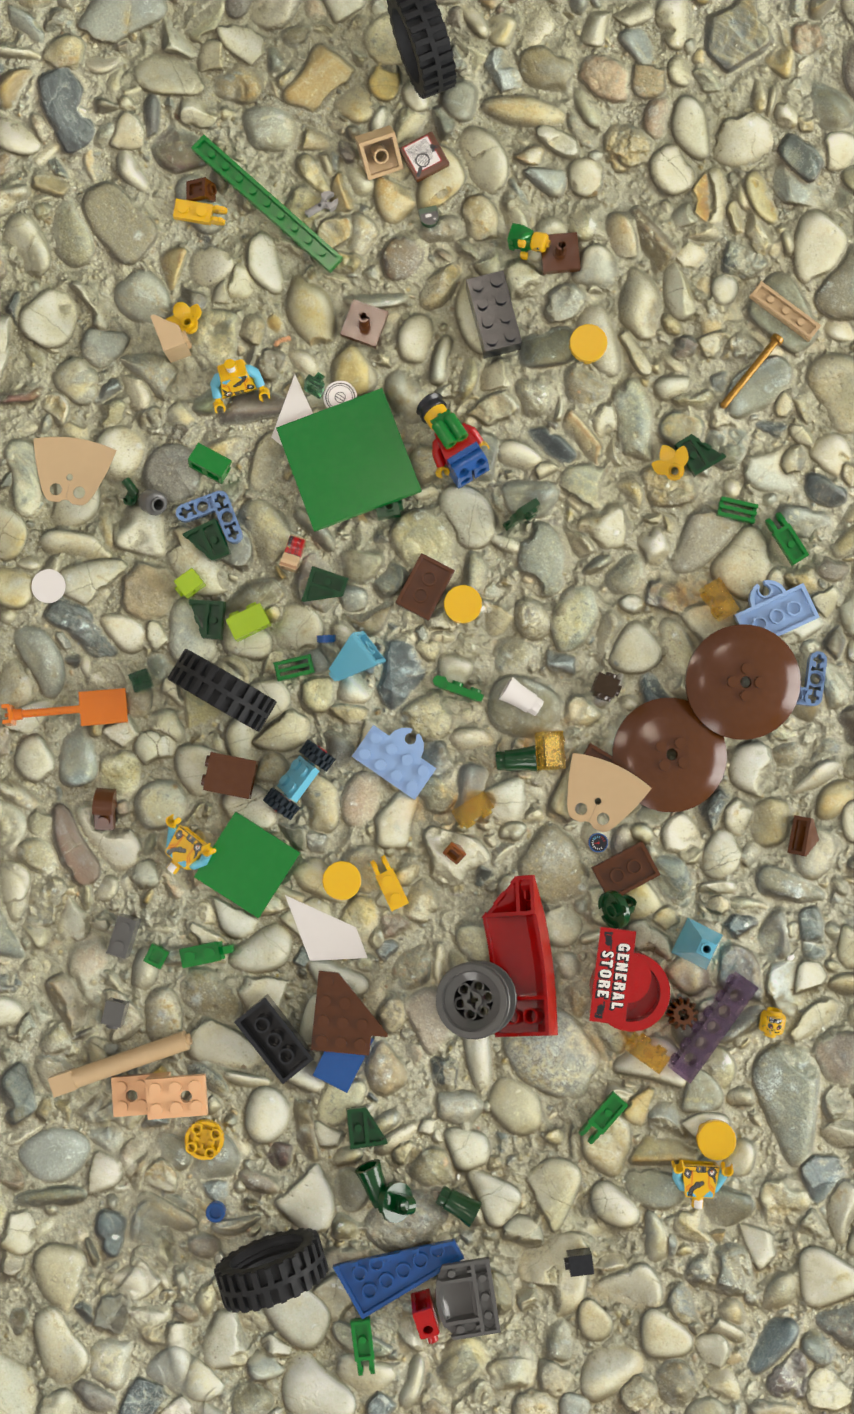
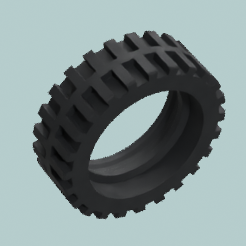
[387,0,457,99]
[168,649,277,732]
[214,1228,328,1313]

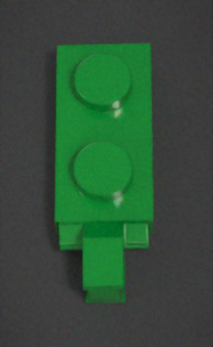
[179,941,235,968]

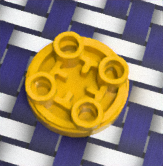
[569,324,607,364]
[444,585,482,624]
[322,861,361,900]
[185,1119,225,1160]
[696,1119,736,1160]

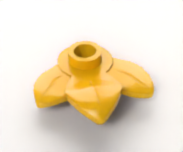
[166,302,202,334]
[651,445,689,481]

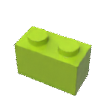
[225,602,272,642]

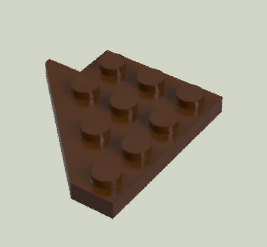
[311,971,388,1056]

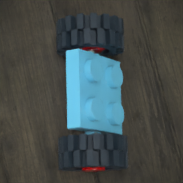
[263,739,336,820]

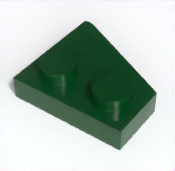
[674,434,726,477]
[502,498,540,531]
[183,518,231,562]
[301,566,349,602]
[188,599,226,640]
[346,1106,388,1150]

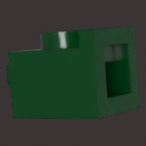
[376,499,404,521]

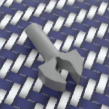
[305,191,338,218]

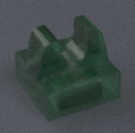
[304,372,325,399]
[128,668,154,693]

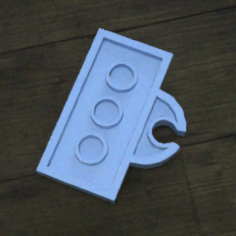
[733,580,820,636]
[352,725,436,800]

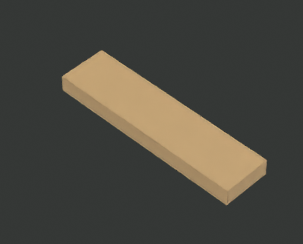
[749,281,822,342]

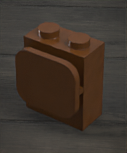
[201,752,259,799]

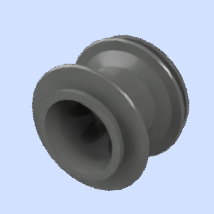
[436,961,517,1039]

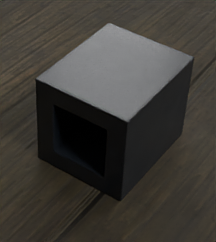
[564,1247,594,1277]

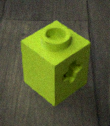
[174,568,206,599]

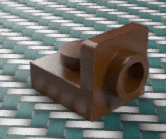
[186,177,217,203]

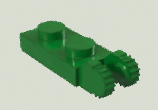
[765,512,809,566]
[433,675,484,703]
[578,1091,628,1144]
[350,1316,375,1376]

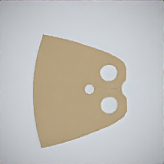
[34,437,117,505]
[567,753,652,832]

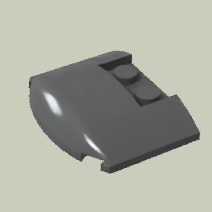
[435,1257,501,1340]

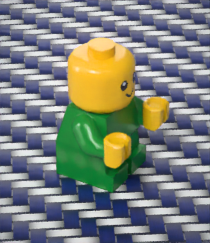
[507,223,551,260]

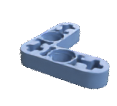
[176,491,243,544]
[796,651,827,707]

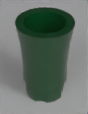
[496,745,537,772]
[355,1159,387,1209]
[435,1186,482,1227]

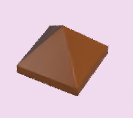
[442,842,466,864]

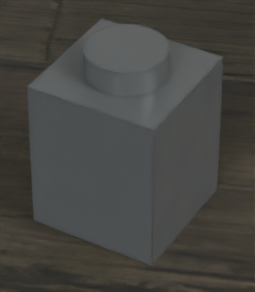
[101,997,129,1029]

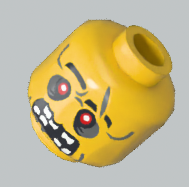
[759,1007,786,1038]

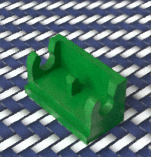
[188,443,232,484]

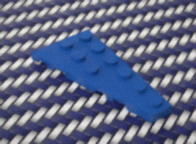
[333,1239,464,1319]

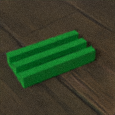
[716,496,758,524]
[273,654,315,682]

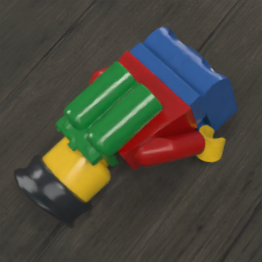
[416,393,490,489]

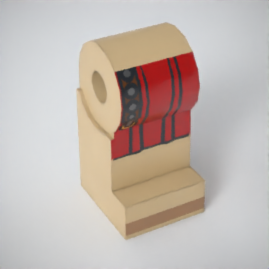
[279,534,306,573]

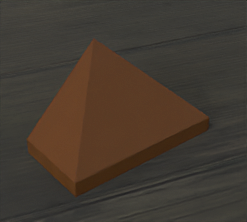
[787,815,819,857]

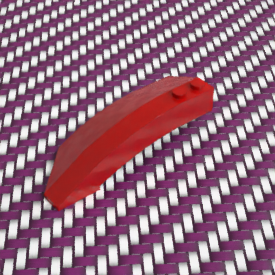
[481,875,558,1037]

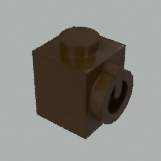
[590,672,622,702]

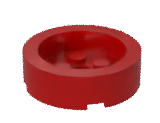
[589,950,670,1032]

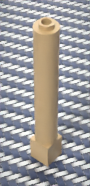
[48,1031,193,1097]

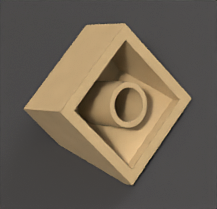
[355,125,404,181]
[151,314,193,363]

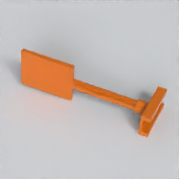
[1,688,128,726]

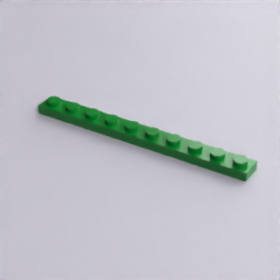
[191,134,343,273]

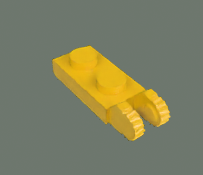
[173,198,228,226]
[370,855,409,911]

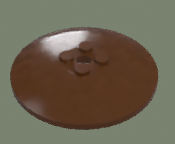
[685,624,801,740]
[612,698,727,812]

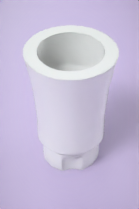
[498,676,544,716]

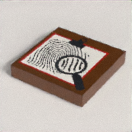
[399,131,449,183]

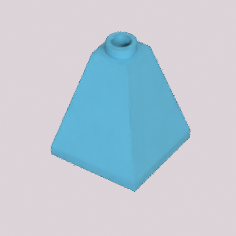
[329,631,386,681]
[671,918,723,970]

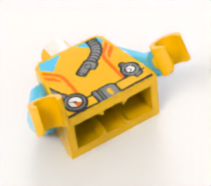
[210,359,270,413]
[165,814,216,874]
[671,1159,734,1209]

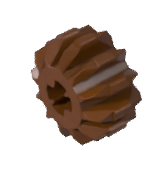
[665,996,699,1030]

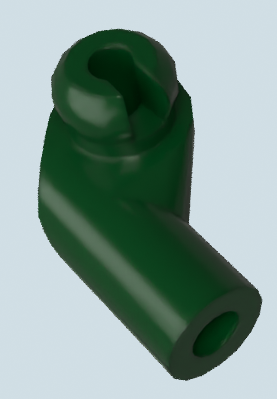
[122,477,139,506]

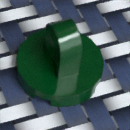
[598,890,637,929]
[378,1181,416,1223]

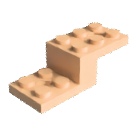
[111,1072,208,1120]

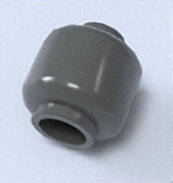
[139,489,167,516]

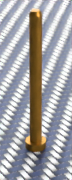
[720,333,784,409]

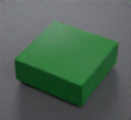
[143,943,170,969]

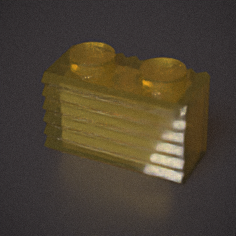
[535,731,566,771]

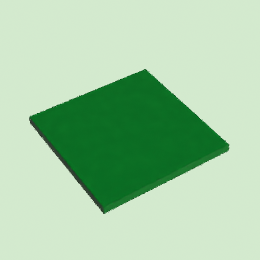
[276,388,422,532]

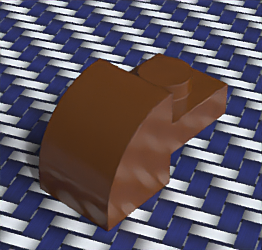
[92,788,117,830]

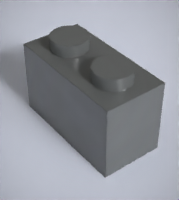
[106,913,141,959]

